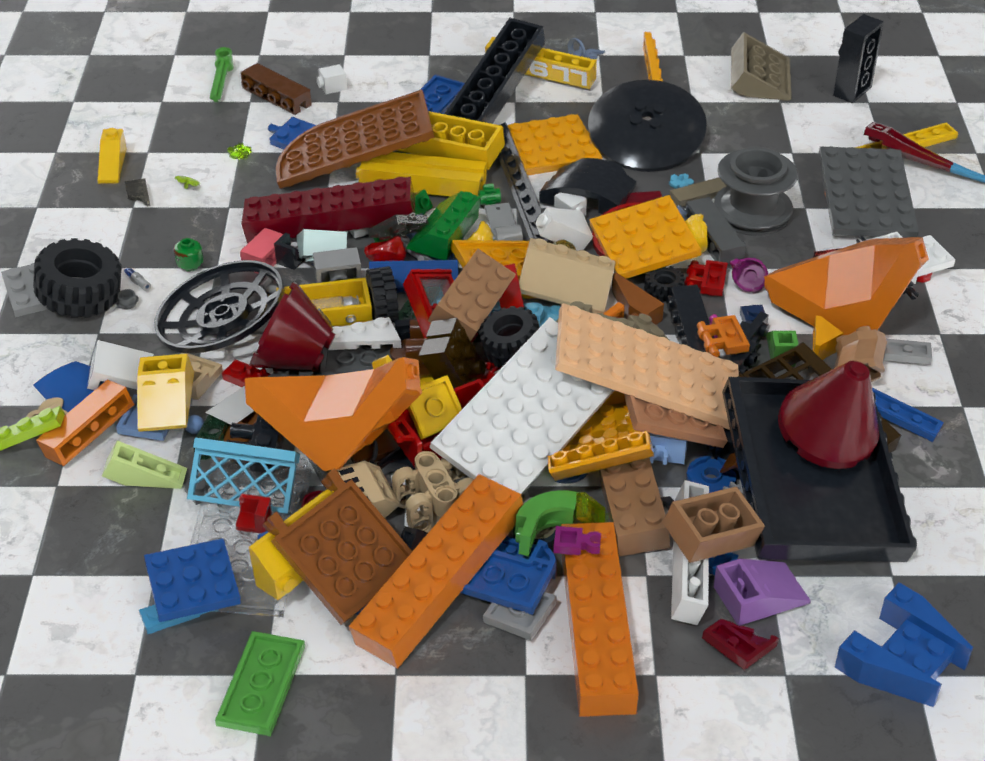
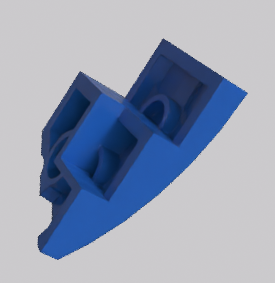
[33,361,104,412]

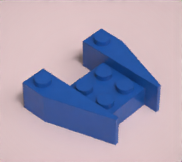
[834,582,973,707]

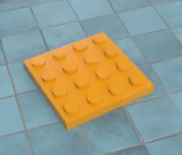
[508,114,602,176]
[589,195,701,279]
[450,240,536,299]

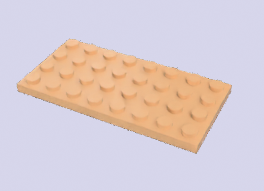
[555,303,739,430]

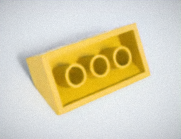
[249,489,332,600]

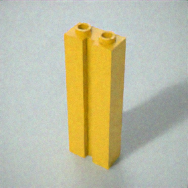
[356,152,487,197]

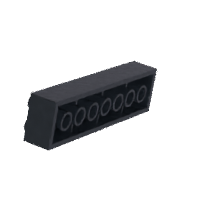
[444,17,545,124]

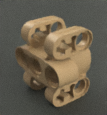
[392,451,473,532]

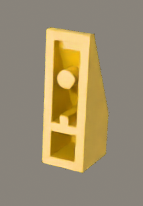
[98,128,127,184]

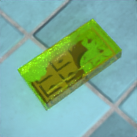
[576,492,605,523]

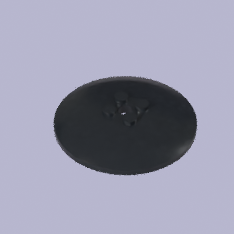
[588,80,707,172]

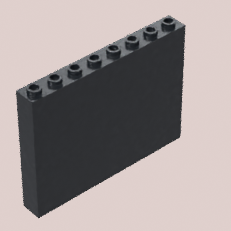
[722,377,917,562]

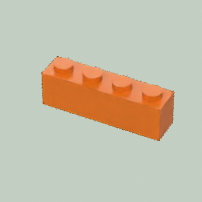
[36,379,135,466]

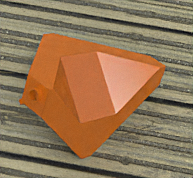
[764,237,929,335]
[245,357,422,471]

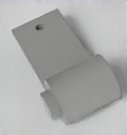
[484,203,523,241]

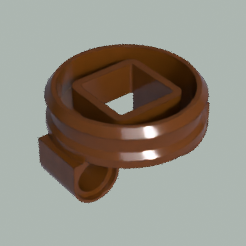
[390,319,431,377]

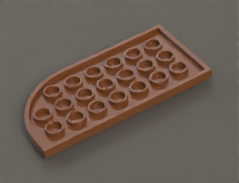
[276,89,435,189]

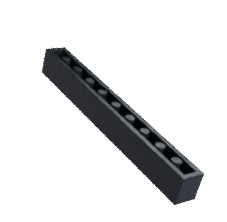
[667,285,735,460]

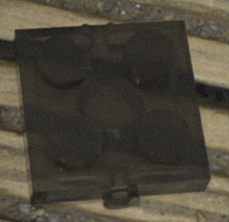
[368,212,429,240]

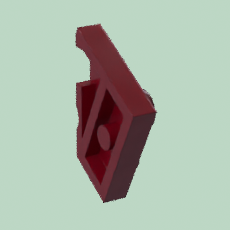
[702,619,779,670]

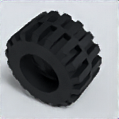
[479,306,540,367]

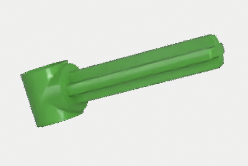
[210,47,234,102]

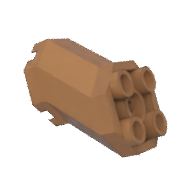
[834,326,887,382]

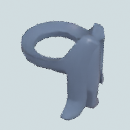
[568,38,605,59]

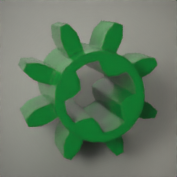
[478,183,501,205]

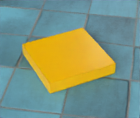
[407,375,462,440]

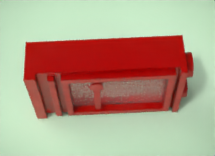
[403,269,478,343]

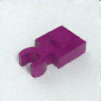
[554,526,601,555]

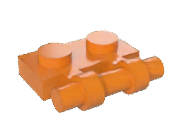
[697,315,750,357]

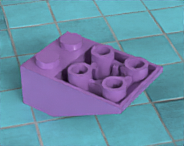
[714,559,811,626]

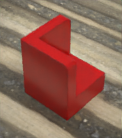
[235,494,272,534]

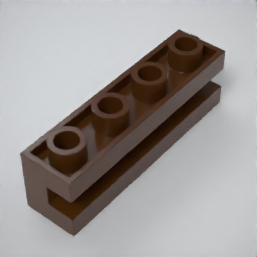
[241,63,312,115]

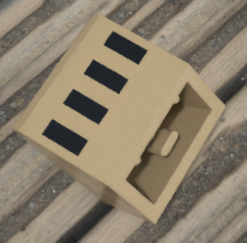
[337,461,400,518]

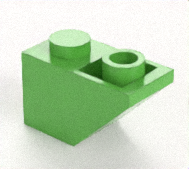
[766,331,799,367]

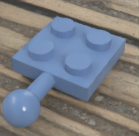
[116,394,204,441]

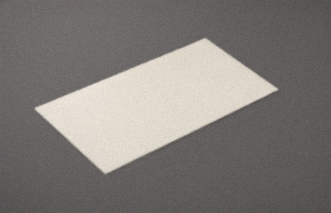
[205,386,254,425]

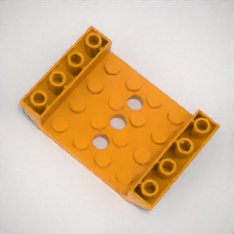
[547,391,654,481]

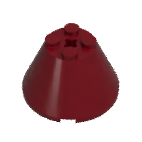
[250,282,336,371]

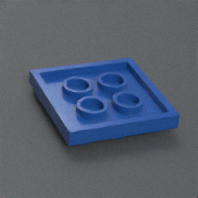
[144,538,241,622]

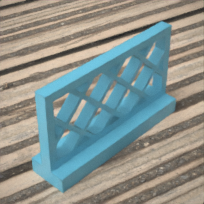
[187,437,300,514]

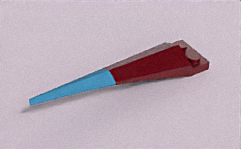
[863,122,985,183]

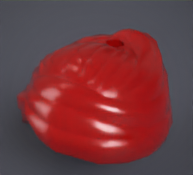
[364,236,406,261]

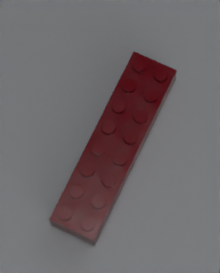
[241,176,415,244]

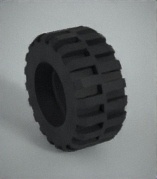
[33,238,122,318]

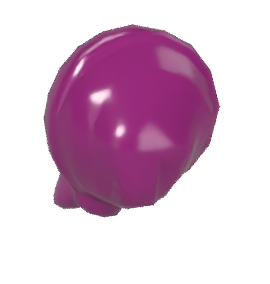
[730,258,768,292]

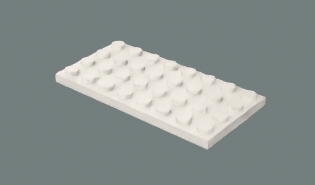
[430,317,615,496]

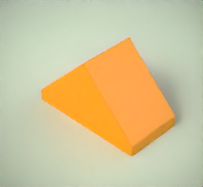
[812,315,843,360]

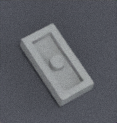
[884,338,932,365]

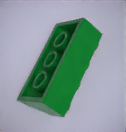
[406,191,480,260]

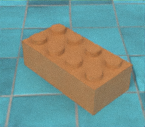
[428,249,516,341]
[599,458,670,557]

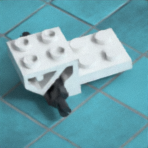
[856,232,955,300]

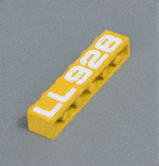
[485,37,597,89]

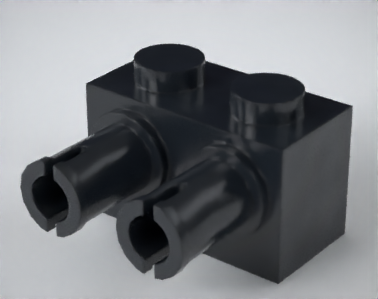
[226,415,284,474]

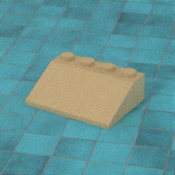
[519,238,615,314]

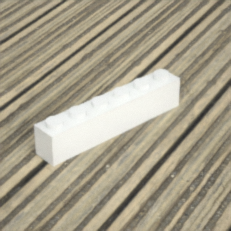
[671,480,709,625]

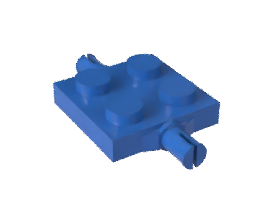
[268,117,316,150]

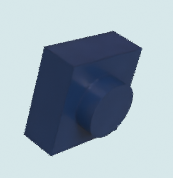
[740,305,765,324]

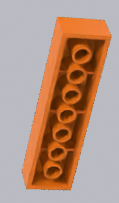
[348,474,523,669]
[561,522,638,717]

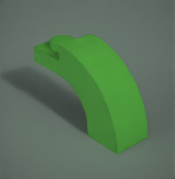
[515,490,580,556]

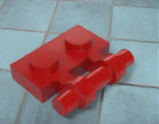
[684,260,728,296]

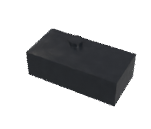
[833,14,884,104]

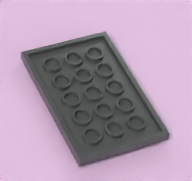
[818,146,919,238]

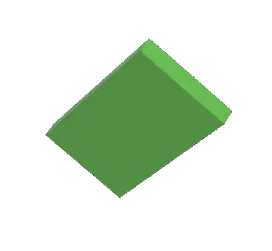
[215,631,305,736]

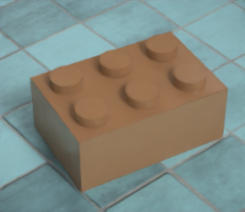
[662,486,765,563]

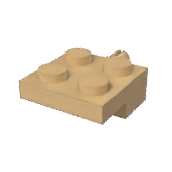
[180,353,223,400]

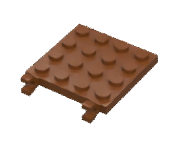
[263,468,412,625]

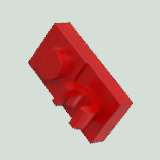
[222,359,271,387]

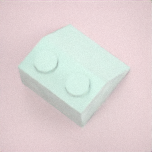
[297,229,347,262]

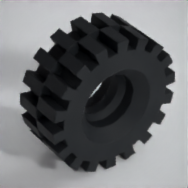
[366,266,399,323]

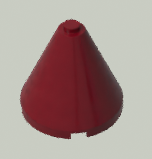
[778,361,879,469]

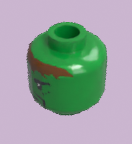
[173,238,203,271]

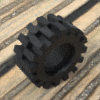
[644,266,685,304]

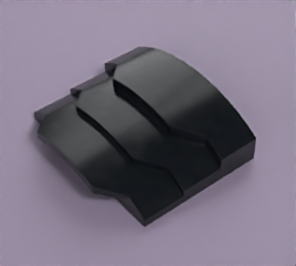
[539,158,637,214]

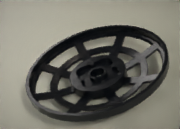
[154,260,285,353]

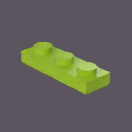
[0,406,65,451]

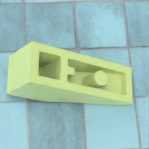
[102,440,187,489]

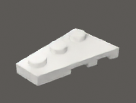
[328,317,401,350]

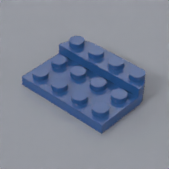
[460,536,557,615]

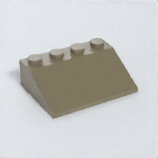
[731,32,791,101]

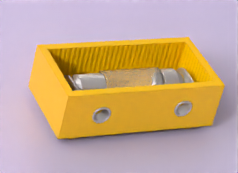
[276,277,372,326]

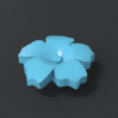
[669,173,694,189]

